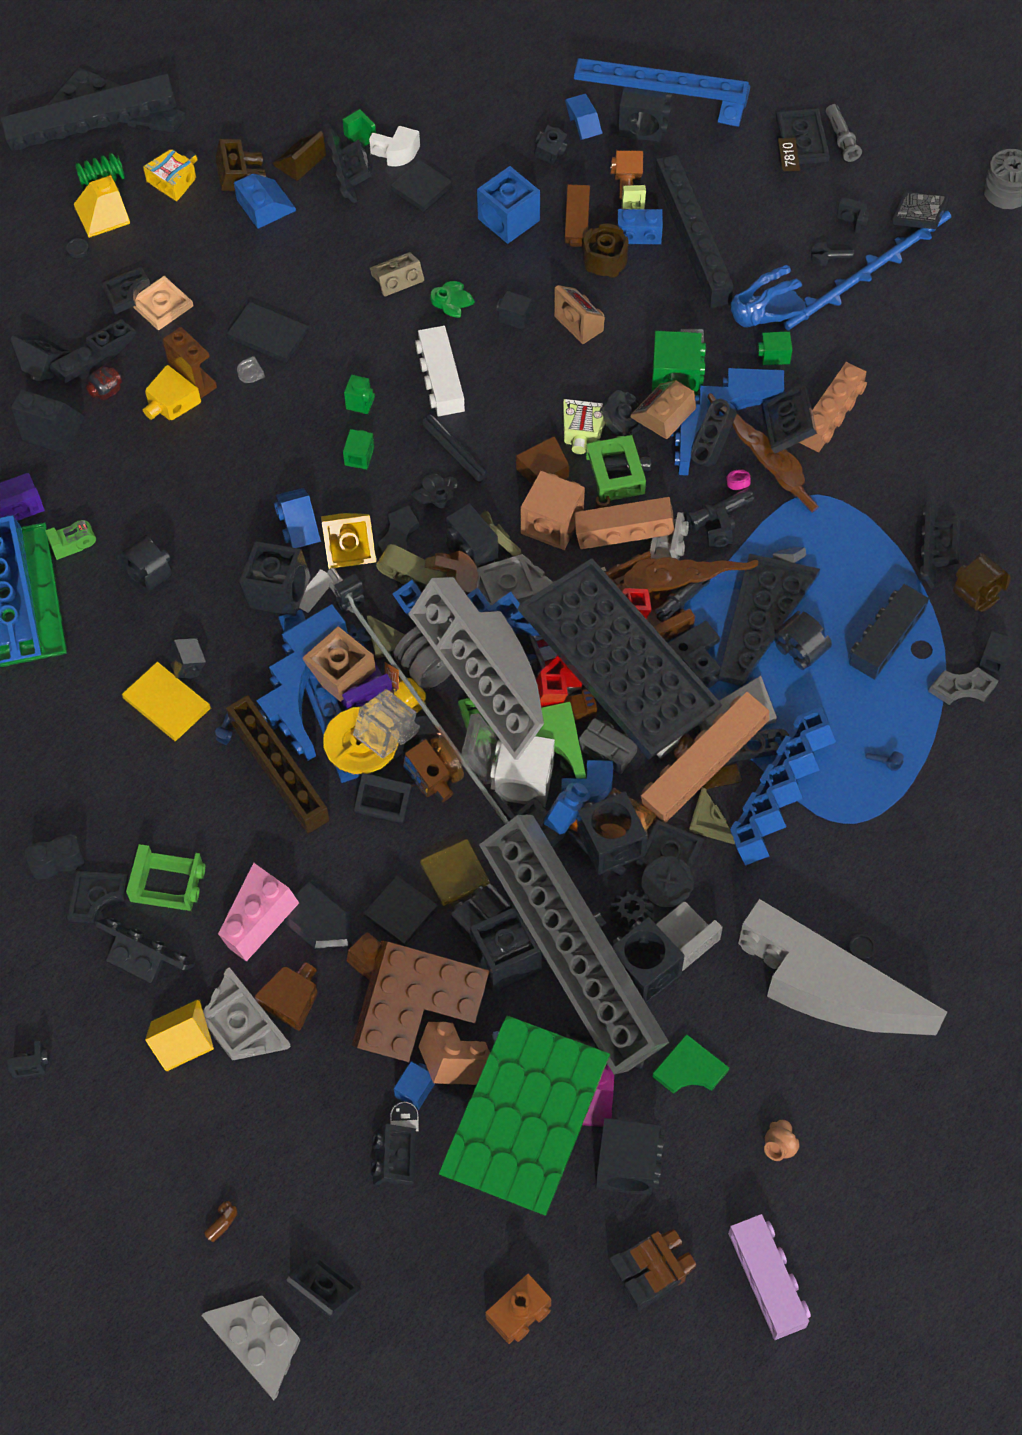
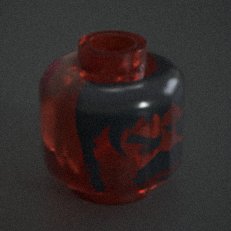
[86,366,122,400]

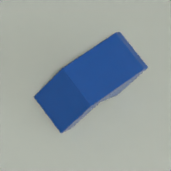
[565,94,602,140]

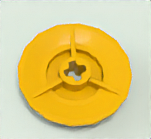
[324,707,398,774]

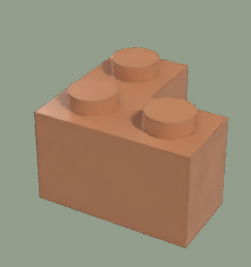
[419,1022,490,1085]

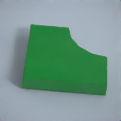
[652,1035,729,1094]

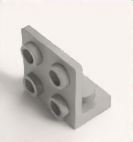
[656,902,723,971]

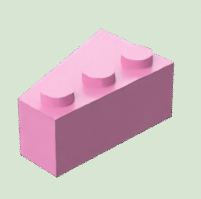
[218,863,299,962]

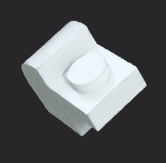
[369,126,420,166]

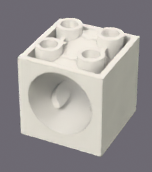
[491,737,555,807]

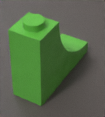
[535,702,587,779]

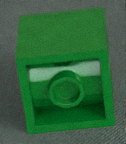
[652,331,706,395]

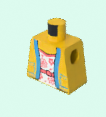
[143,150,198,201]

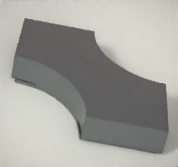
[929,667,998,705]

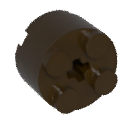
[583,224,629,278]
[953,553,1011,612]

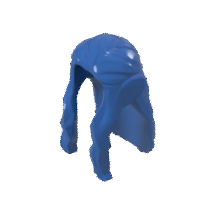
[731,265,806,328]

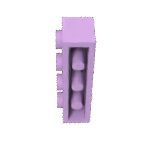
[728,1214,811,1340]

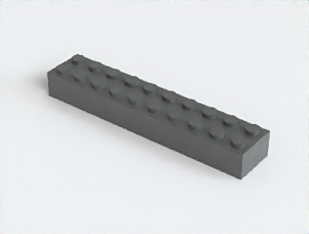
[479,815,669,1074]

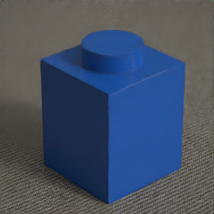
[394,1062,435,1111]

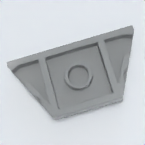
[477,554,555,605]
[203,967,291,1060]
[202,1296,300,1400]

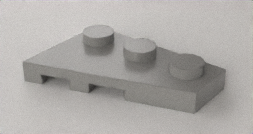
[699,676,777,732]

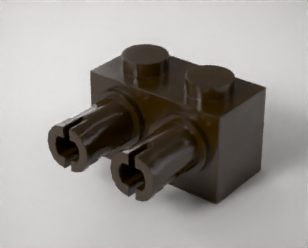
[215,139,266,191]

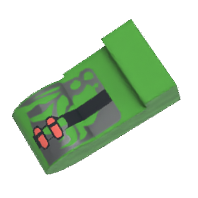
[45,520,96,560]

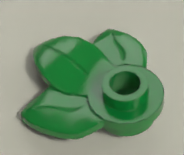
[430,281,475,318]

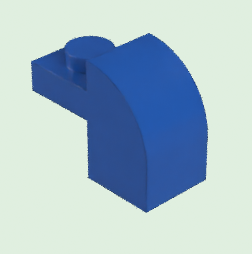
[718,85,751,127]
[561,760,613,804]

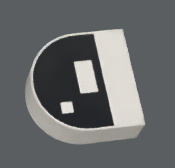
[391,1102,419,1131]

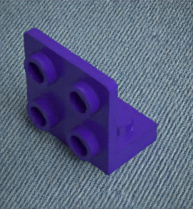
[0,473,45,521]
[341,661,392,710]

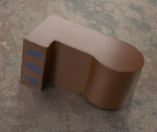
[563,690,597,723]

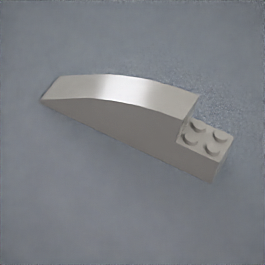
[409,577,544,760]
[738,899,947,1035]

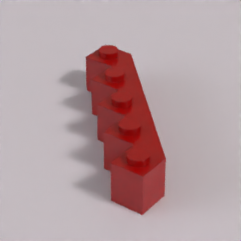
[536,588,651,708]

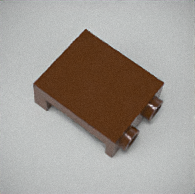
[163,327,217,399]

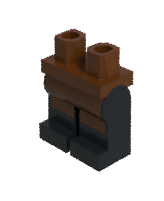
[609,1229,696,1312]

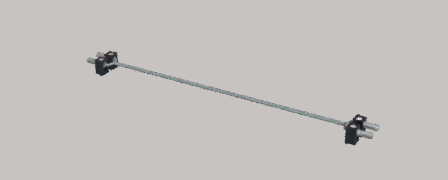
[327,568,606,935]

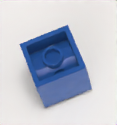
[477,166,540,244]

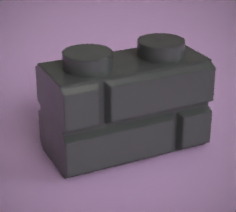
[579,718,637,774]

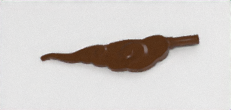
[707,393,819,513]
[617,557,758,593]

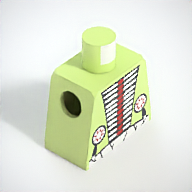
[563,399,606,454]

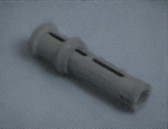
[825,104,862,162]

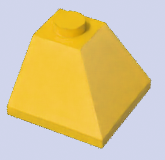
[74,175,130,238]
[321,513,376,569]

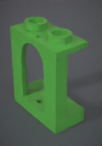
[586,435,646,503]
[126,844,205,911]

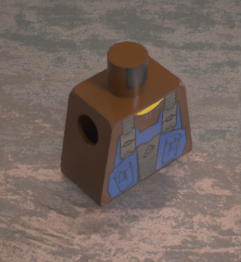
[403,739,454,802]

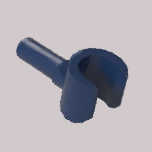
[215,713,232,745]
[866,751,904,771]

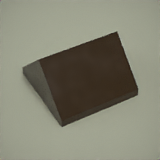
[273,131,326,181]

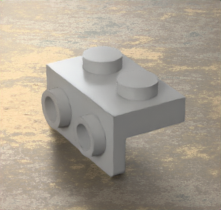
[650,512,688,560]

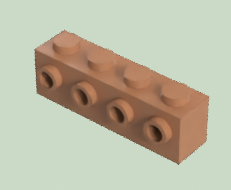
[799,362,867,452]
[575,497,675,549]

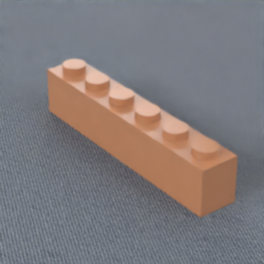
[641,692,770,823]

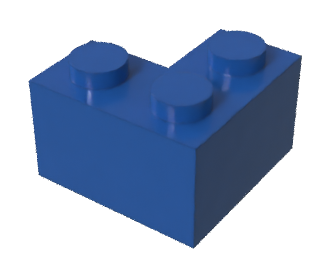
[274,488,321,548]

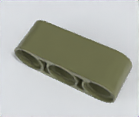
[376,544,446,591]

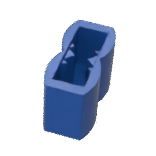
[544,782,591,834]

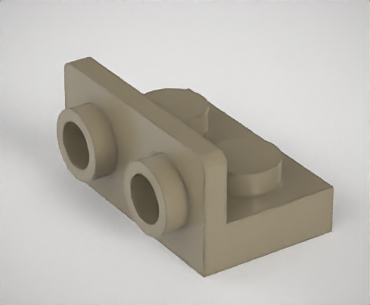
[370,252,424,296]

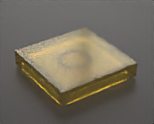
[421,839,490,906]

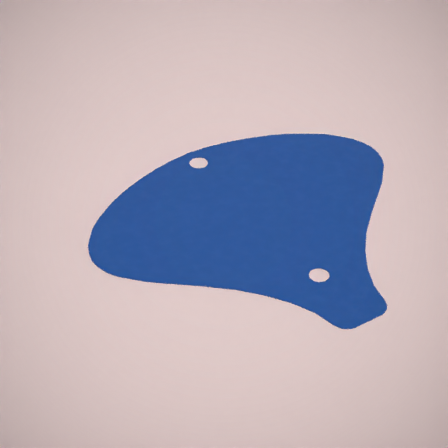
[667,495,946,824]

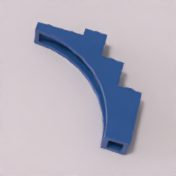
[671,368,784,475]
[256,604,348,761]

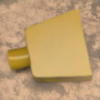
[143,365,201,420]

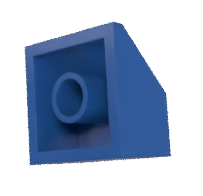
[234,174,296,229]

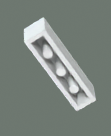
[415,326,465,416]

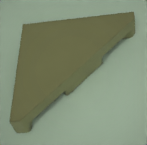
[480,510,521,556]
[367,616,405,658]
[689,787,735,844]

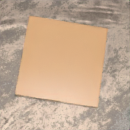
[134,276,193,331]

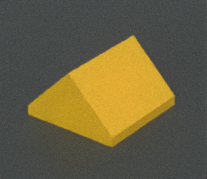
[145,1000,214,1071]

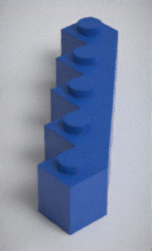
[393,580,541,637]
[730,706,836,866]

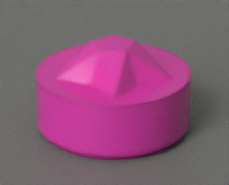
[727,470,751,490]

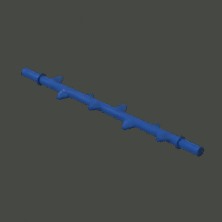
[784,211,951,330]

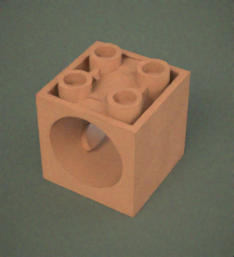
[521,471,585,550]

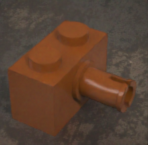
[611,151,643,199]
[485,1274,551,1344]

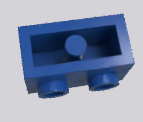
[617,209,663,244]

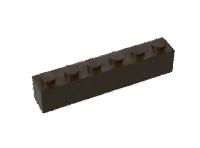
[226,695,329,834]

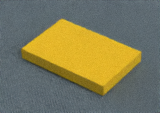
[122,662,211,741]

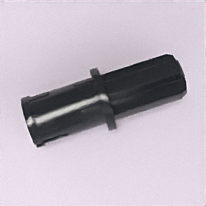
[604,456,651,474]

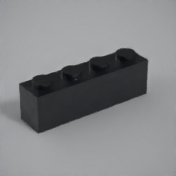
[849,584,929,680]

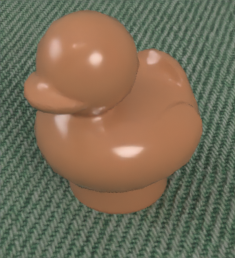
[764,1120,799,1161]

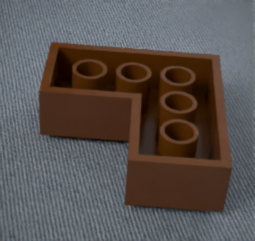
[352,940,489,1062]

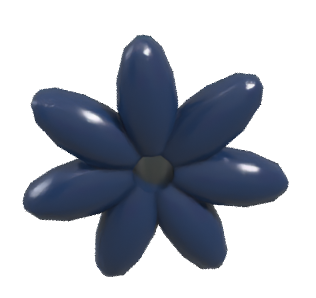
[347,624,371,648]

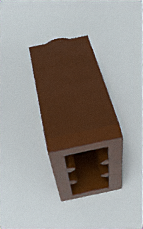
[565,185,590,247]

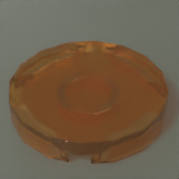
[430,734,464,783]

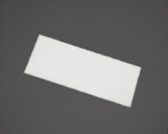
[299,570,333,613]

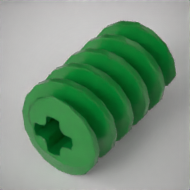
[76,153,125,189]

